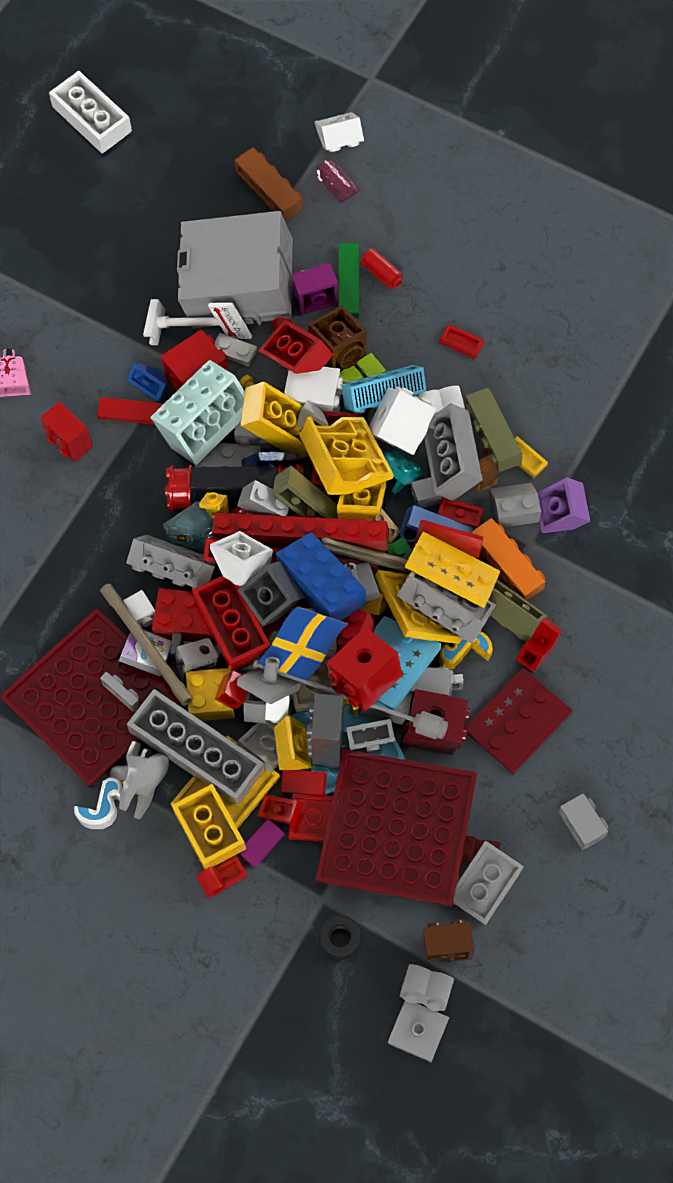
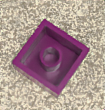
[291,263,339,316]

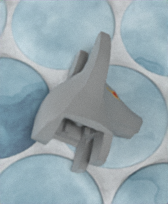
[110,741,169,819]

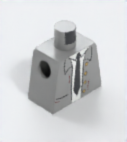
[174,638,223,682]

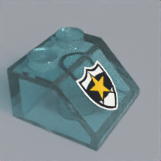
[163,501,214,549]

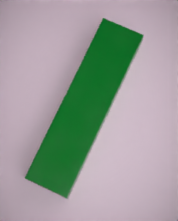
[339,243,359,317]

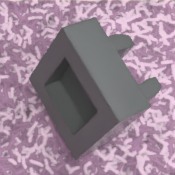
[170,633,192,661]

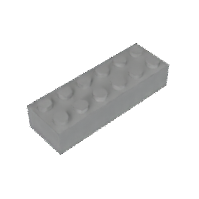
[127,689,265,806]

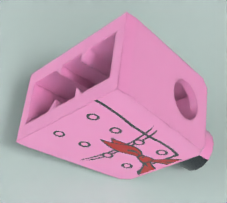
[0,348,31,397]

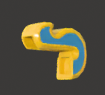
[439,631,493,670]

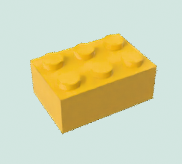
[172,784,246,869]

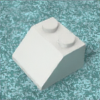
[315,112,364,152]
[210,531,273,586]

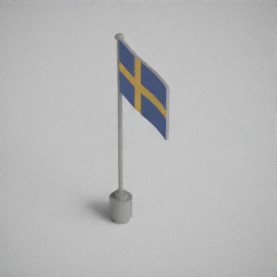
[253,606,448,740]

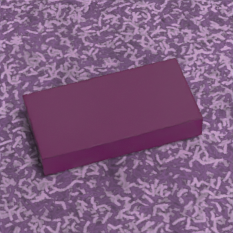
[238,819,285,869]

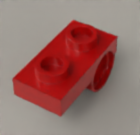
[196,855,248,899]

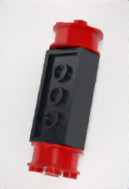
[165,464,304,513]

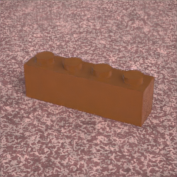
[235,147,303,222]

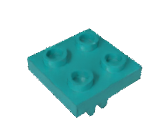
[382,449,425,494]

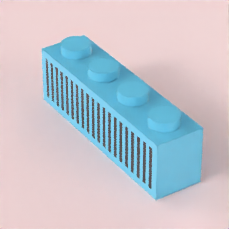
[341,365,427,413]

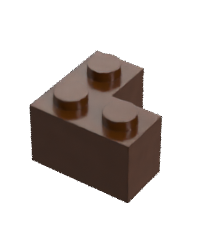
[423,920,474,962]

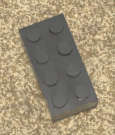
[307,694,343,768]

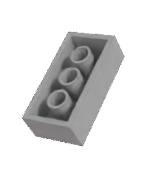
[424,403,483,501]

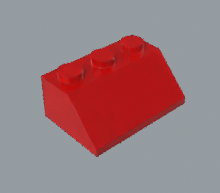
[258,320,334,374]
[414,519,484,560]

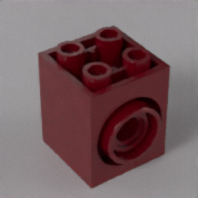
[400,689,470,755]

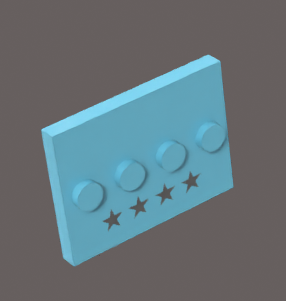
[374,616,441,711]

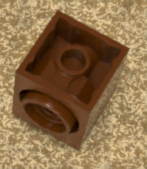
[308,305,367,372]

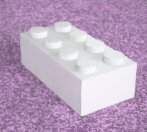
[49,71,132,154]

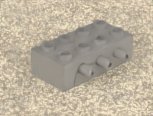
[126,535,222,590]
[397,572,496,643]

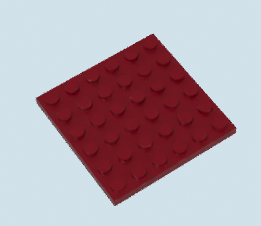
[0,608,181,788]
[315,749,477,907]

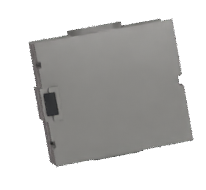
[177,211,293,329]

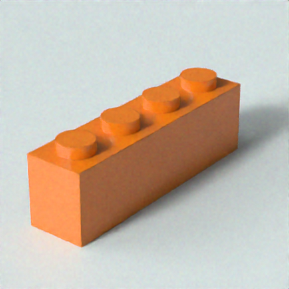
[471,518,546,601]

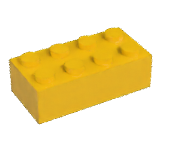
[240,382,309,459]

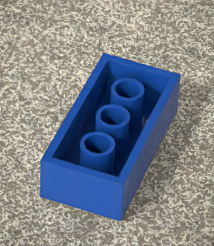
[276,532,366,621]

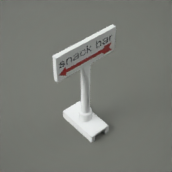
[143,299,252,345]

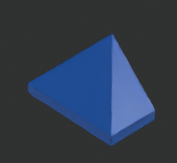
[126,362,168,402]

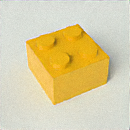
[186,668,235,721]

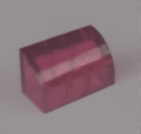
[317,160,360,203]

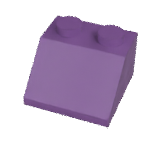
[537,478,590,533]

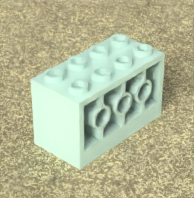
[150,360,245,465]

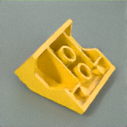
[299,417,394,495]

